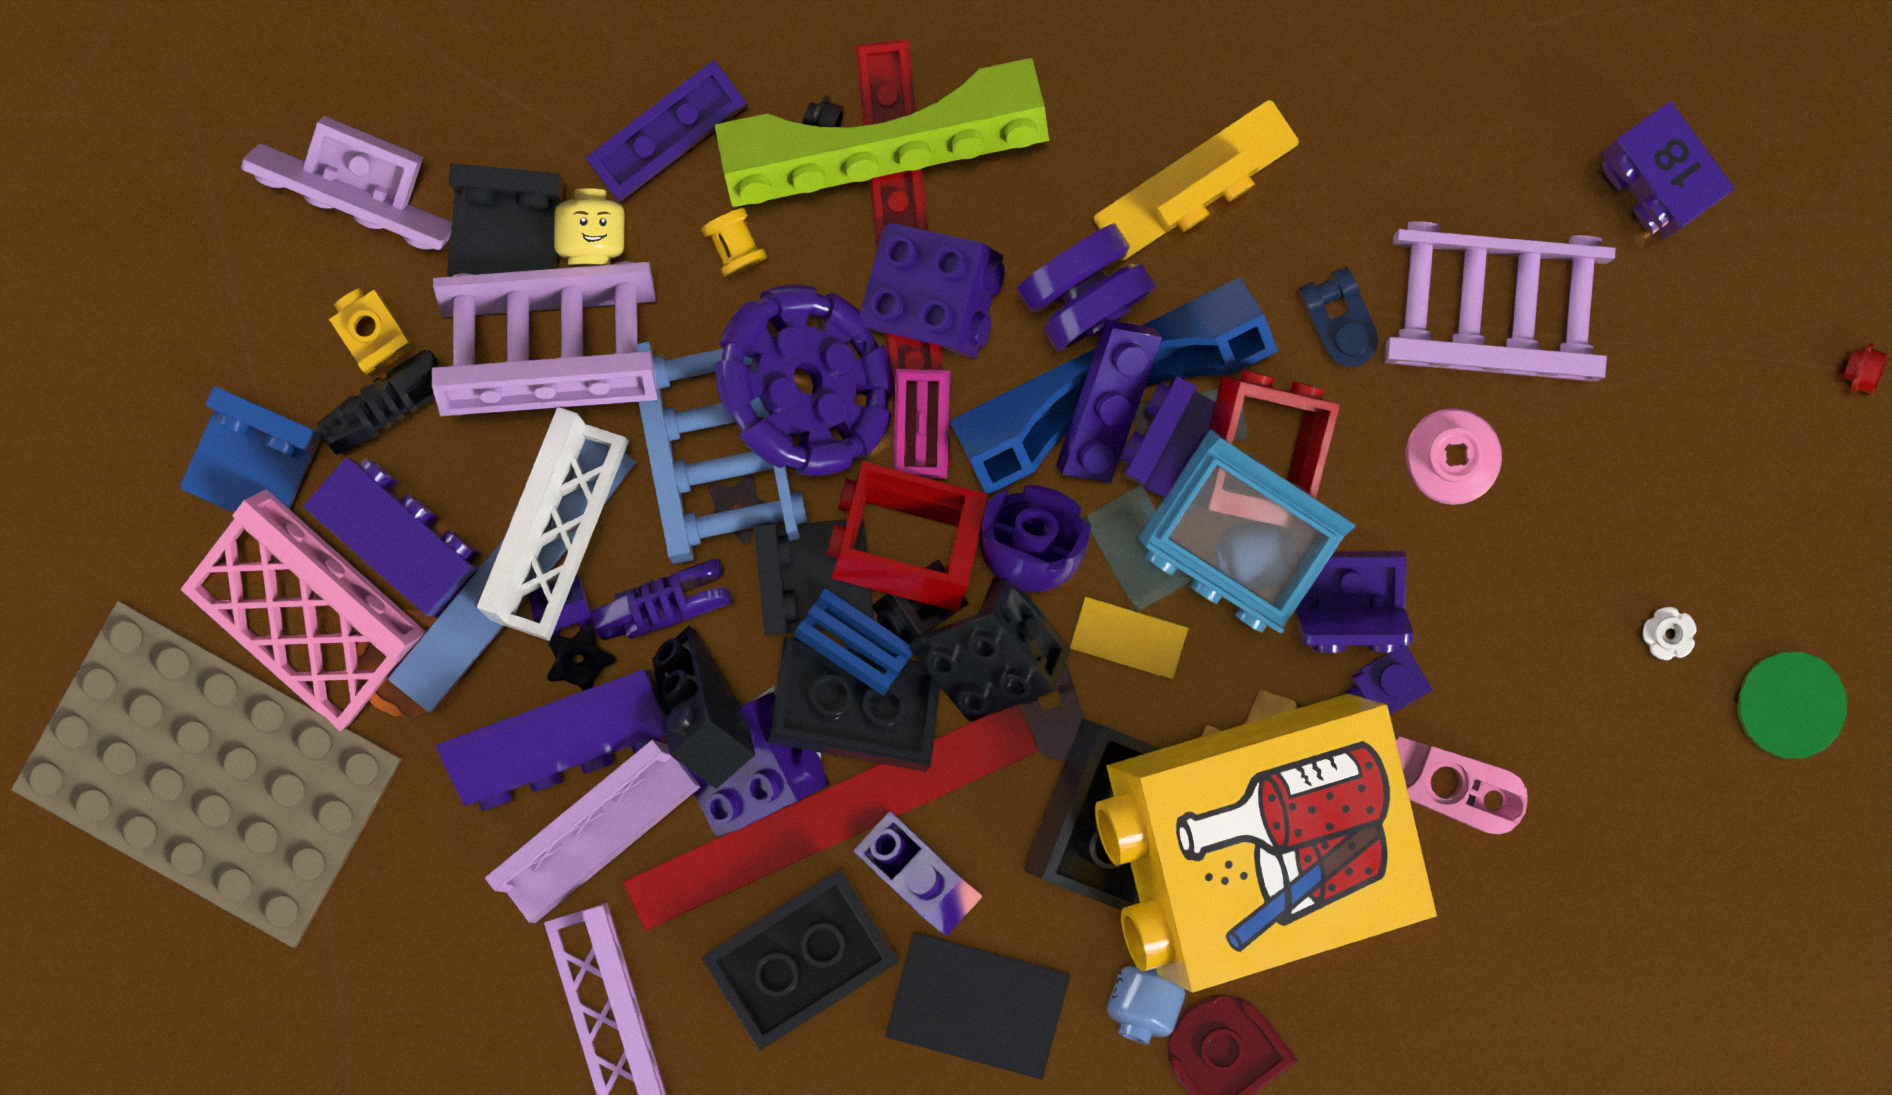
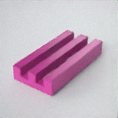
[893,369,950,480]

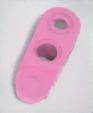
[1395,736,1528,834]

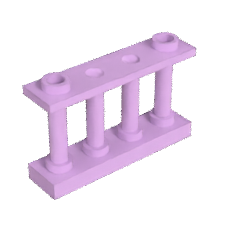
[1383,221,1616,382]
[432,261,658,416]

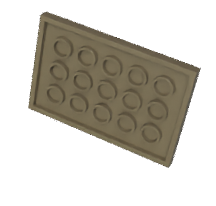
[11,601,403,948]

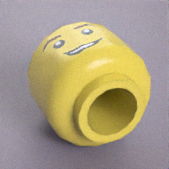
[554,189,625,268]

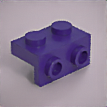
[1120,376,1215,498]

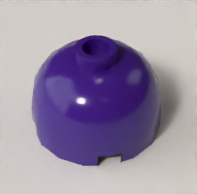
[979,485,1091,592]

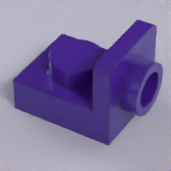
[1346,645,1433,715]

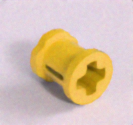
[701,208,767,278]

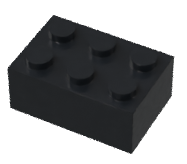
[1024,719,1160,911]
[701,867,899,1051]

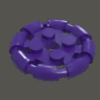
[715,284,894,476]

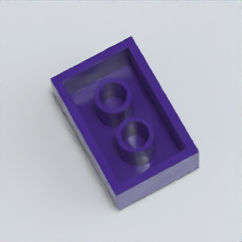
[303,457,480,617]

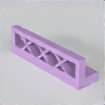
[485,740,701,923]
[544,903,666,1095]

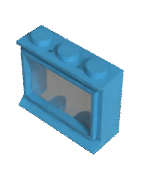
[1138,429,1356,634]

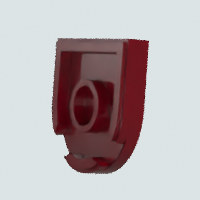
[1168,995,1299,1095]

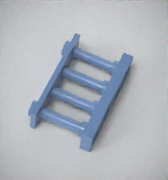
[637,342,808,564]

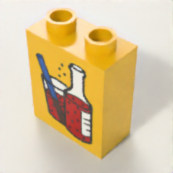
[1095,694,1437,993]

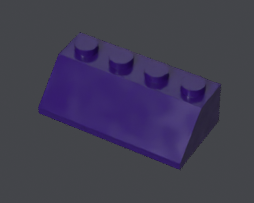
[436,669,666,812]

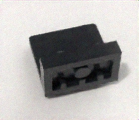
[447,163,565,277]
[754,519,874,636]
[910,577,1071,721]

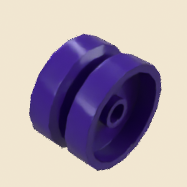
[1016,223,1157,352]

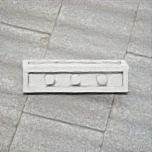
[477,407,629,641]

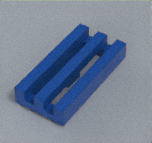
[793,588,913,696]

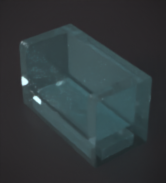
[1083,485,1194,612]

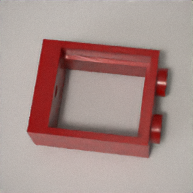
[1193,370,1340,531]
[826,461,988,612]

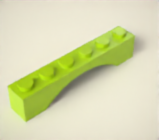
[715,58,1049,208]

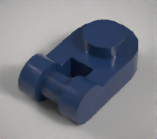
[1297,266,1379,368]

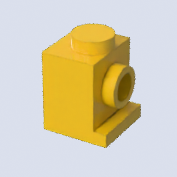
[329,288,415,377]

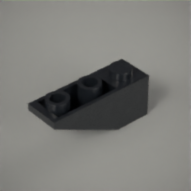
[652,625,756,789]

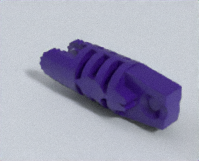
[590,558,732,640]

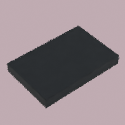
[767,636,940,772]
[885,931,1071,1080]

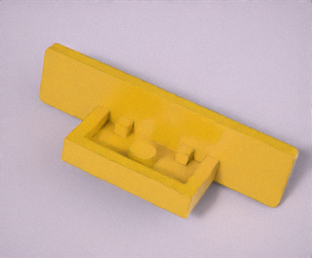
[1093,100,1299,261]

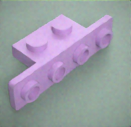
[241,116,452,250]

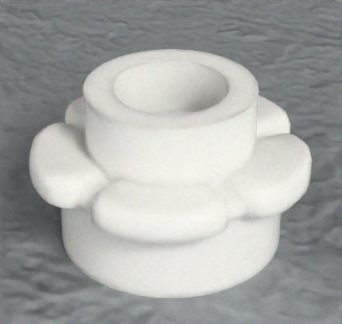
[1643,607,1697,660]

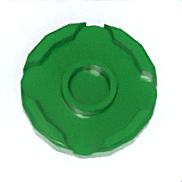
[1737,652,1847,758]

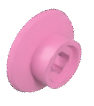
[1405,408,1502,505]

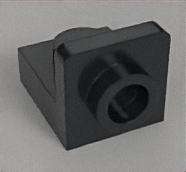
[873,559,969,644]

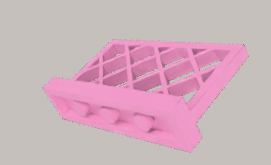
[180,489,426,732]

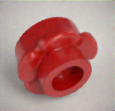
[1844,343,1889,395]

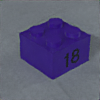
[1600,100,1735,240]

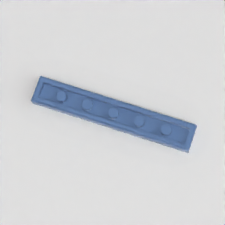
[388,439,637,714]

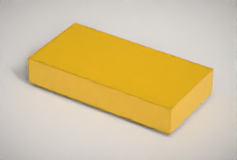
[1070,597,1189,680]

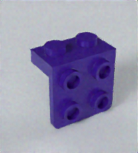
[860,223,1005,359]
[1295,551,1413,653]
[685,691,829,837]

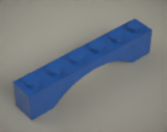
[949,277,1278,495]

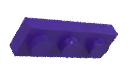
[585,60,748,203]
[1056,319,1162,483]

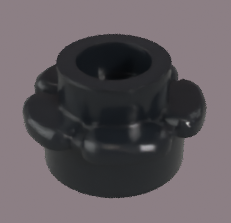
[802,95,844,127]

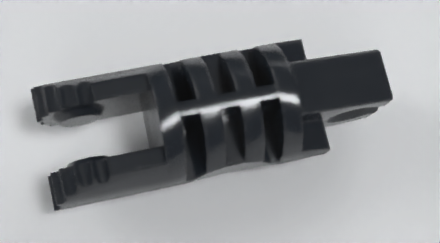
[316,349,439,455]

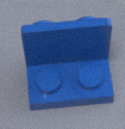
[181,386,322,513]

